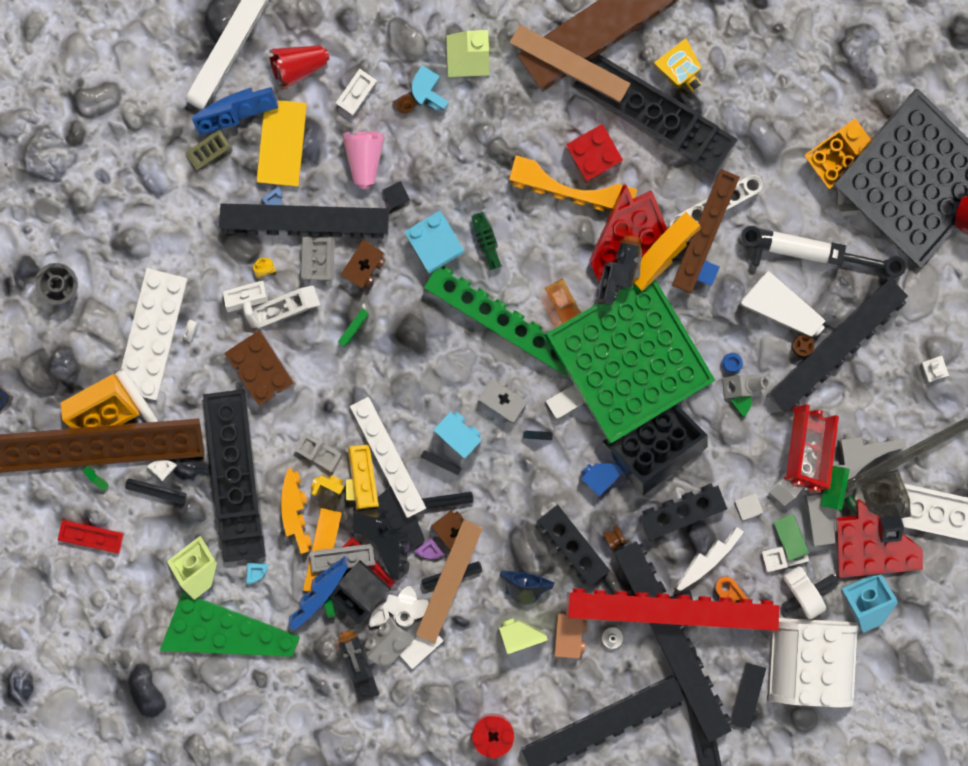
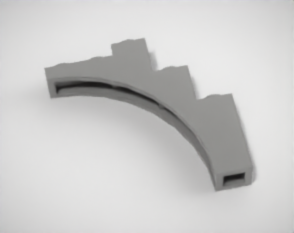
[804,433,906,546]

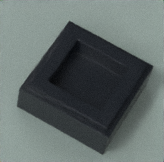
[382,181,410,209]

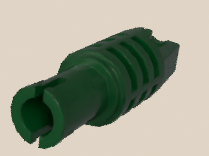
[471,212,502,270]

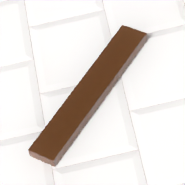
[671,169,740,294]

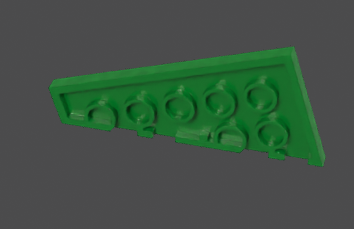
[159,591,300,657]

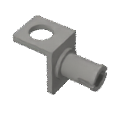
[723,374,771,398]

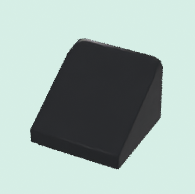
[880,515,904,543]

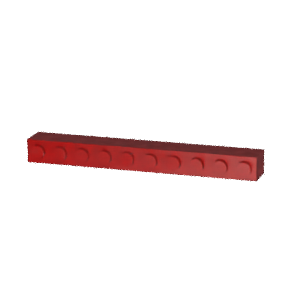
[565,588,780,631]

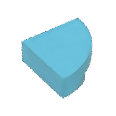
[246,563,269,584]

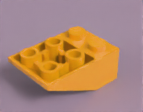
[804,118,871,189]

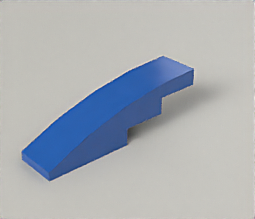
[289,556,348,630]

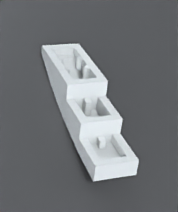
[675,527,744,591]

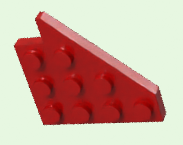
[589,184,667,281]
[836,499,923,578]

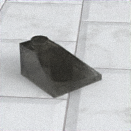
[857,470,911,519]

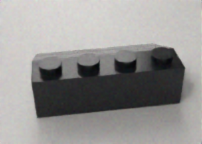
[602,404,708,496]

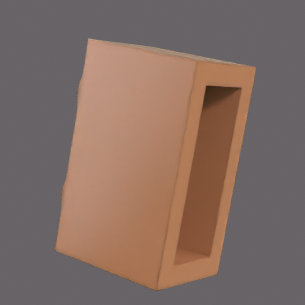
[554,613,587,659]

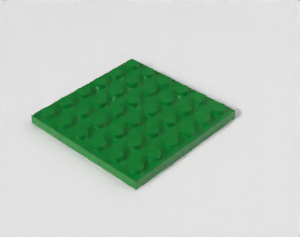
[545,279,715,444]

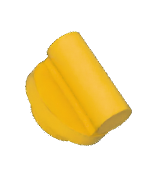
[253,258,277,279]

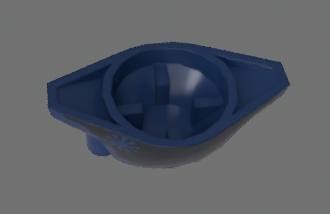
[500,571,555,605]

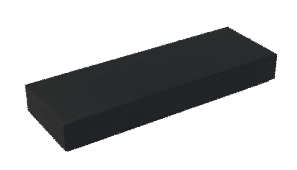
[730,662,767,729]

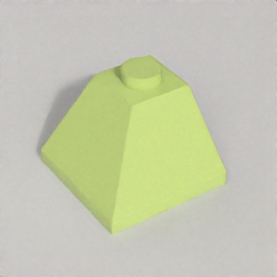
[446,30,490,77]
[167,536,217,600]
[499,618,548,654]

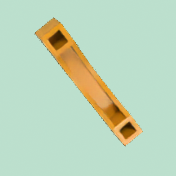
[509,155,637,212]

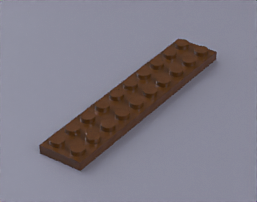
[0,418,205,473]

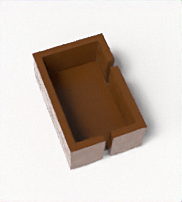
[224,330,296,406]

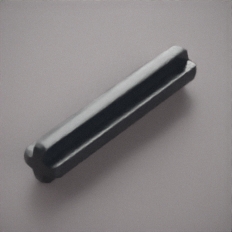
[125,478,187,504]
[422,492,474,509]
[421,561,482,590]
[782,574,840,614]

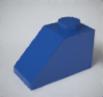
[580,463,623,496]

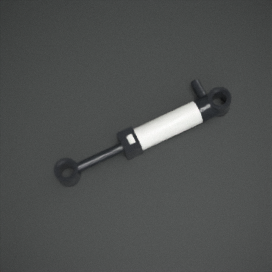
[739,226,906,278]

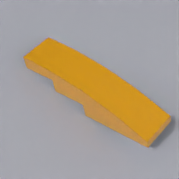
[634,212,701,291]

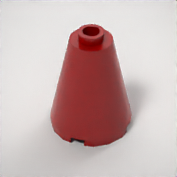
[269,45,330,90]

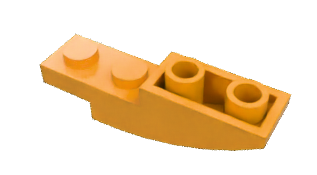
[281,468,312,554]

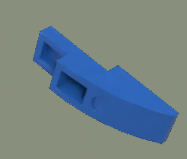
[192,87,279,135]

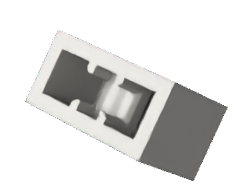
[478,378,527,423]

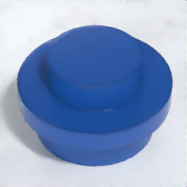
[722,353,743,374]

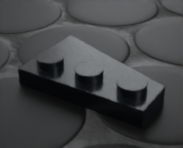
[376,486,425,553]

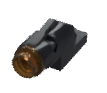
[597,235,642,306]
[337,629,380,702]

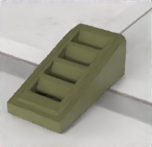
[186,130,232,170]

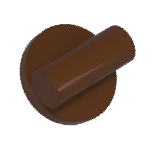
[392,92,416,114]

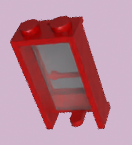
[784,404,839,493]

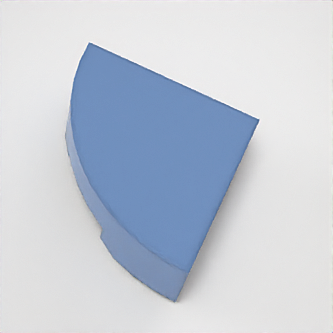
[261,187,283,205]

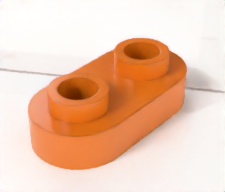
[715,576,748,602]

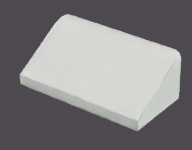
[546,385,585,419]

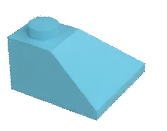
[842,574,898,633]

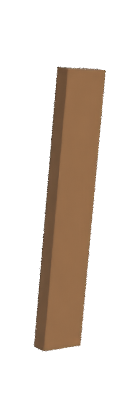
[510,25,631,103]
[416,519,483,643]

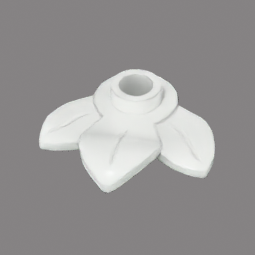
[386,586,428,628]

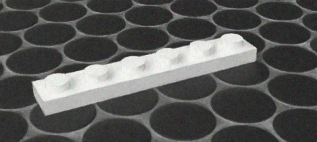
[350,397,426,518]

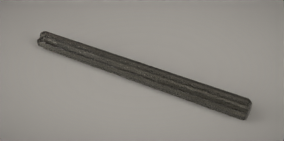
[845,418,968,493]

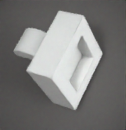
[921,356,949,382]

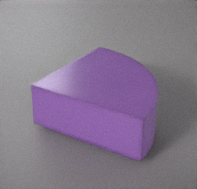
[415,538,444,559]

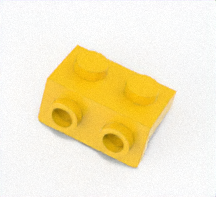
[310,474,345,496]

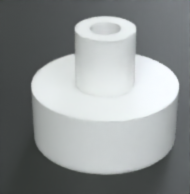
[602,627,623,649]

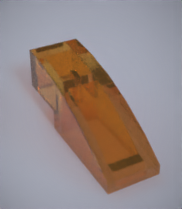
[544,279,581,324]

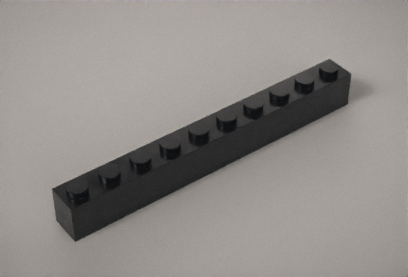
[613,541,733,743]

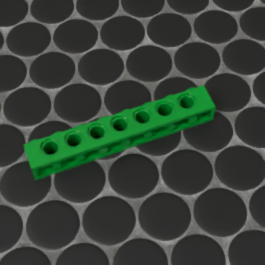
[424,266,568,377]

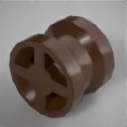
[792,335,815,356]
[603,525,627,551]

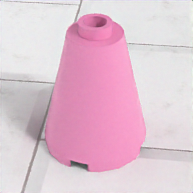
[343,131,385,189]

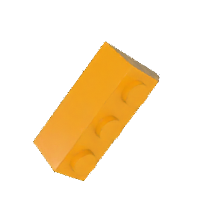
[61,374,139,429]

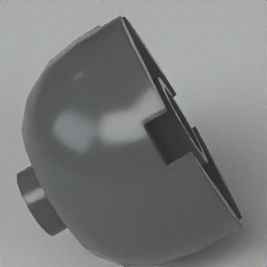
[35,263,79,305]

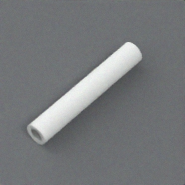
[115,369,158,422]

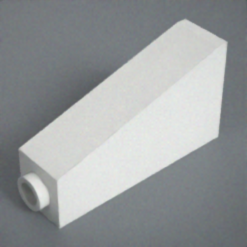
[739,271,826,337]

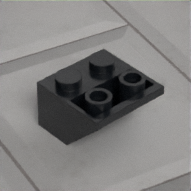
[329,560,391,624]

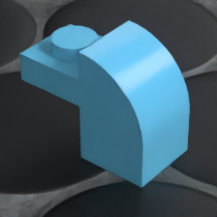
[412,65,449,111]

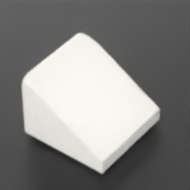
[735,493,763,520]

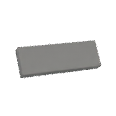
[310,543,375,573]

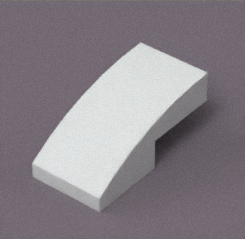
[762,546,810,572]

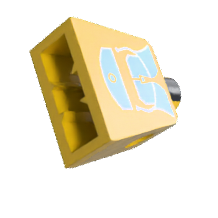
[653,38,702,92]

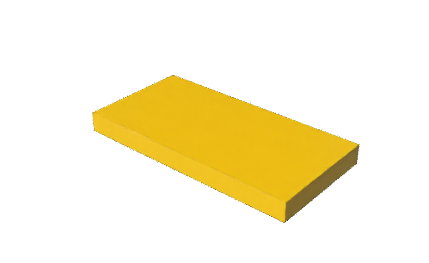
[257,100,307,187]

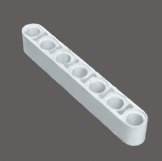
[185,0,269,110]

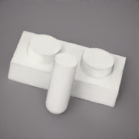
[223,281,268,328]

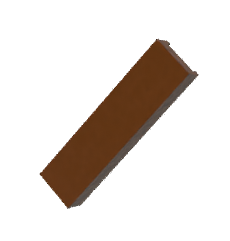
[517,0,679,92]

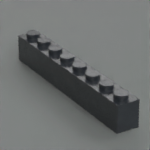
[219,203,389,239]
[767,278,908,412]
[521,675,685,766]

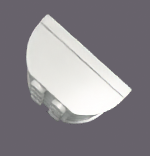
[768,618,858,707]

